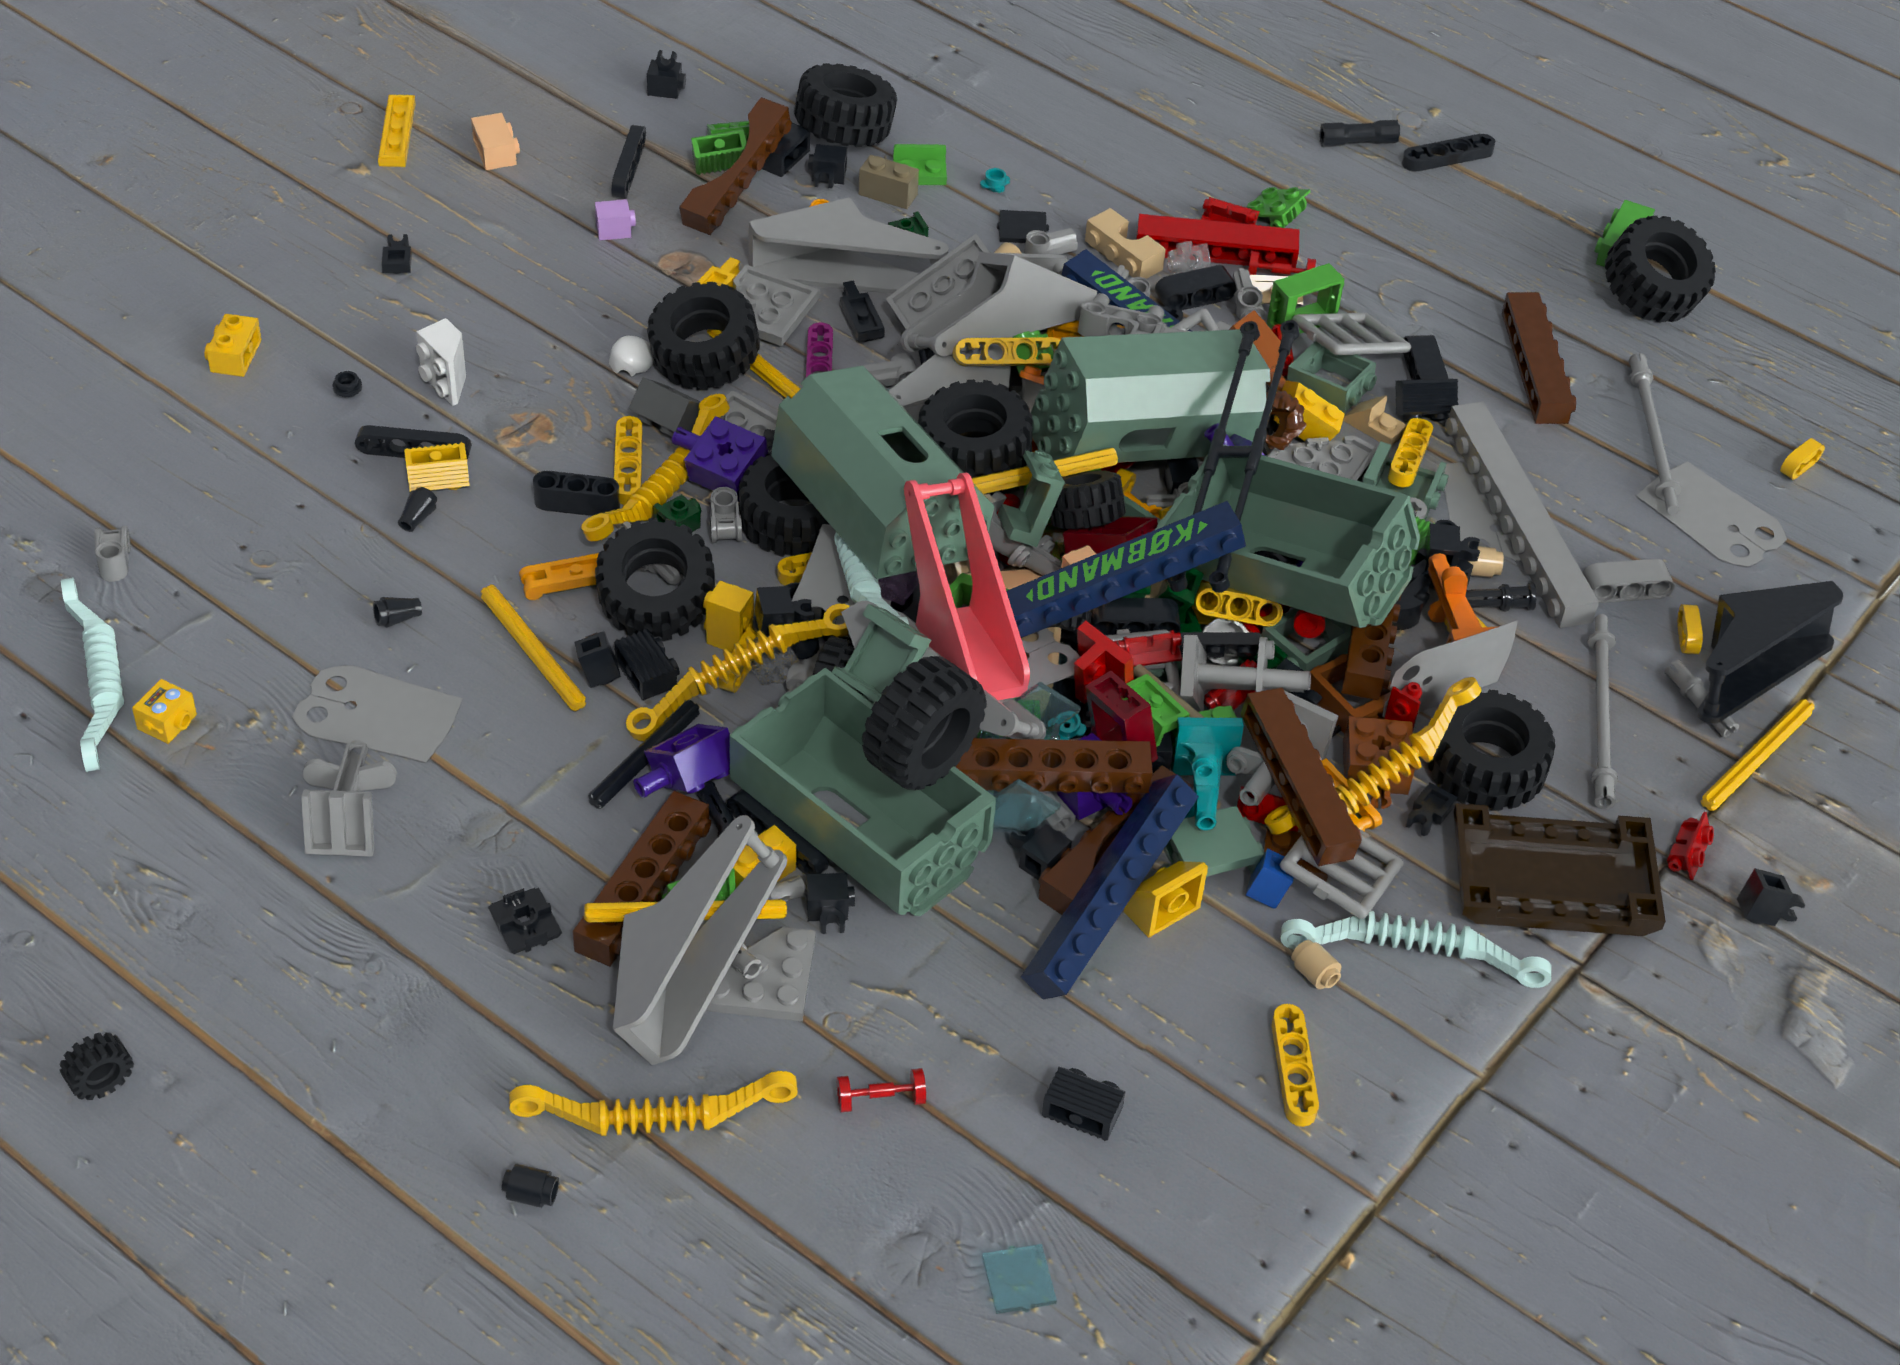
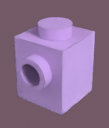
[595,199,636,241]

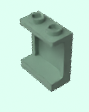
[1363,441,1449,520]
[997,450,1065,547]
[832,604,932,704]
[1164,806,1264,877]

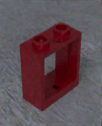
[1063,516,1158,554]
[1085,671,1158,762]

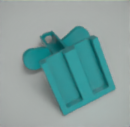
[1171,717,1244,830]

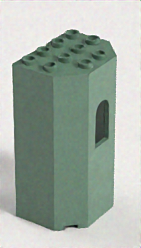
[1031,329,1272,463]
[771,366,994,579]
[1155,445,1420,628]
[730,668,996,916]

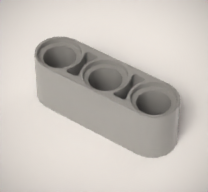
[1583,559,1675,603]

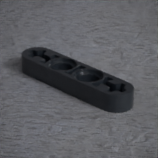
[611,125,646,198]
[1402,134,1496,172]
[355,425,472,459]
[727,789,829,876]

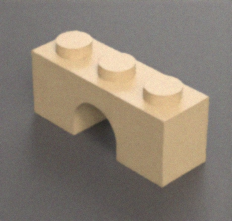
[1085,208,1166,279]

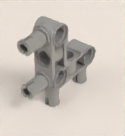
[1078,293,1191,337]

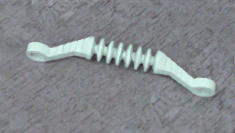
[834,532,909,625]
[61,577,124,772]
[1281,911,1552,988]

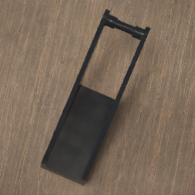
[1697,581,1843,724]

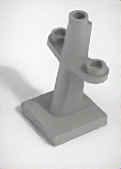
[985,491,1062,576]
[1180,635,1311,712]
[1227,691,1338,806]
[301,740,397,856]

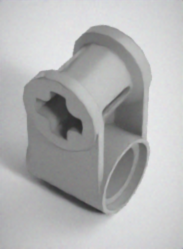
[710,487,742,543]
[94,525,131,582]

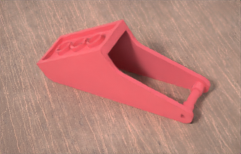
[904,472,1030,700]

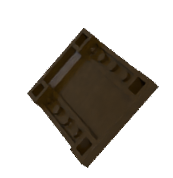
[1453,803,1666,936]

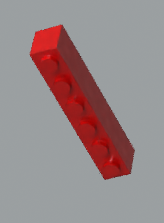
[1136,214,1300,268]

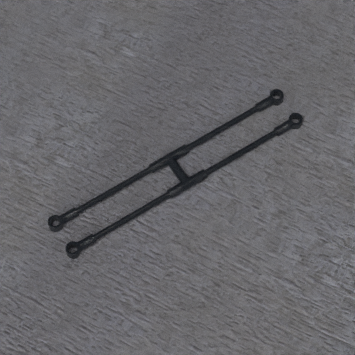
[1167,320,1300,593]

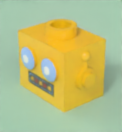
[132,679,197,744]

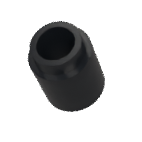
[502,1164,559,1208]

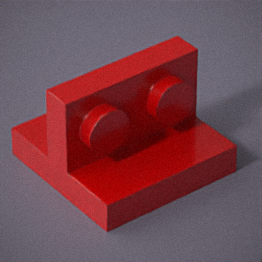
[1074,620,1134,704]

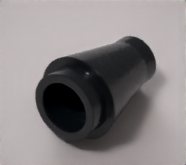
[398,487,437,532]
[373,597,422,628]

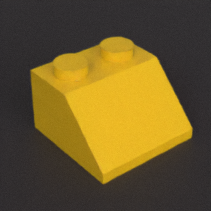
[1274,380,1345,441]
[1123,861,1208,938]

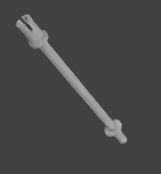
[1628,353,1682,514]
[1588,614,1618,809]

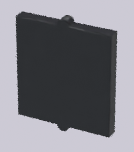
[997,210,1049,243]

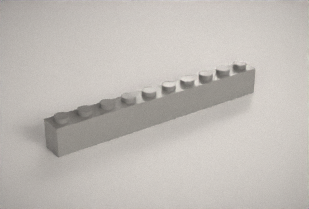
[1446,401,1599,628]

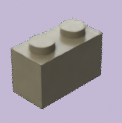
[859,155,919,209]

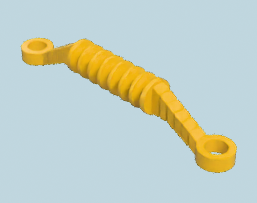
[581,394,730,541]
[626,604,850,741]
[1264,677,1482,835]
[509,1071,798,1136]

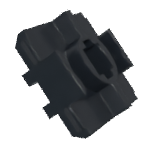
[488,888,562,954]

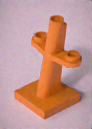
[1427,553,1499,644]

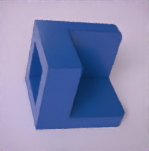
[1246,848,1294,909]

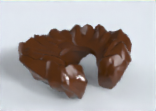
[1265,390,1307,450]

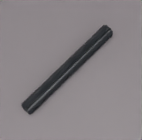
[588,700,700,809]

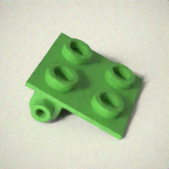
[1246,187,1310,228]

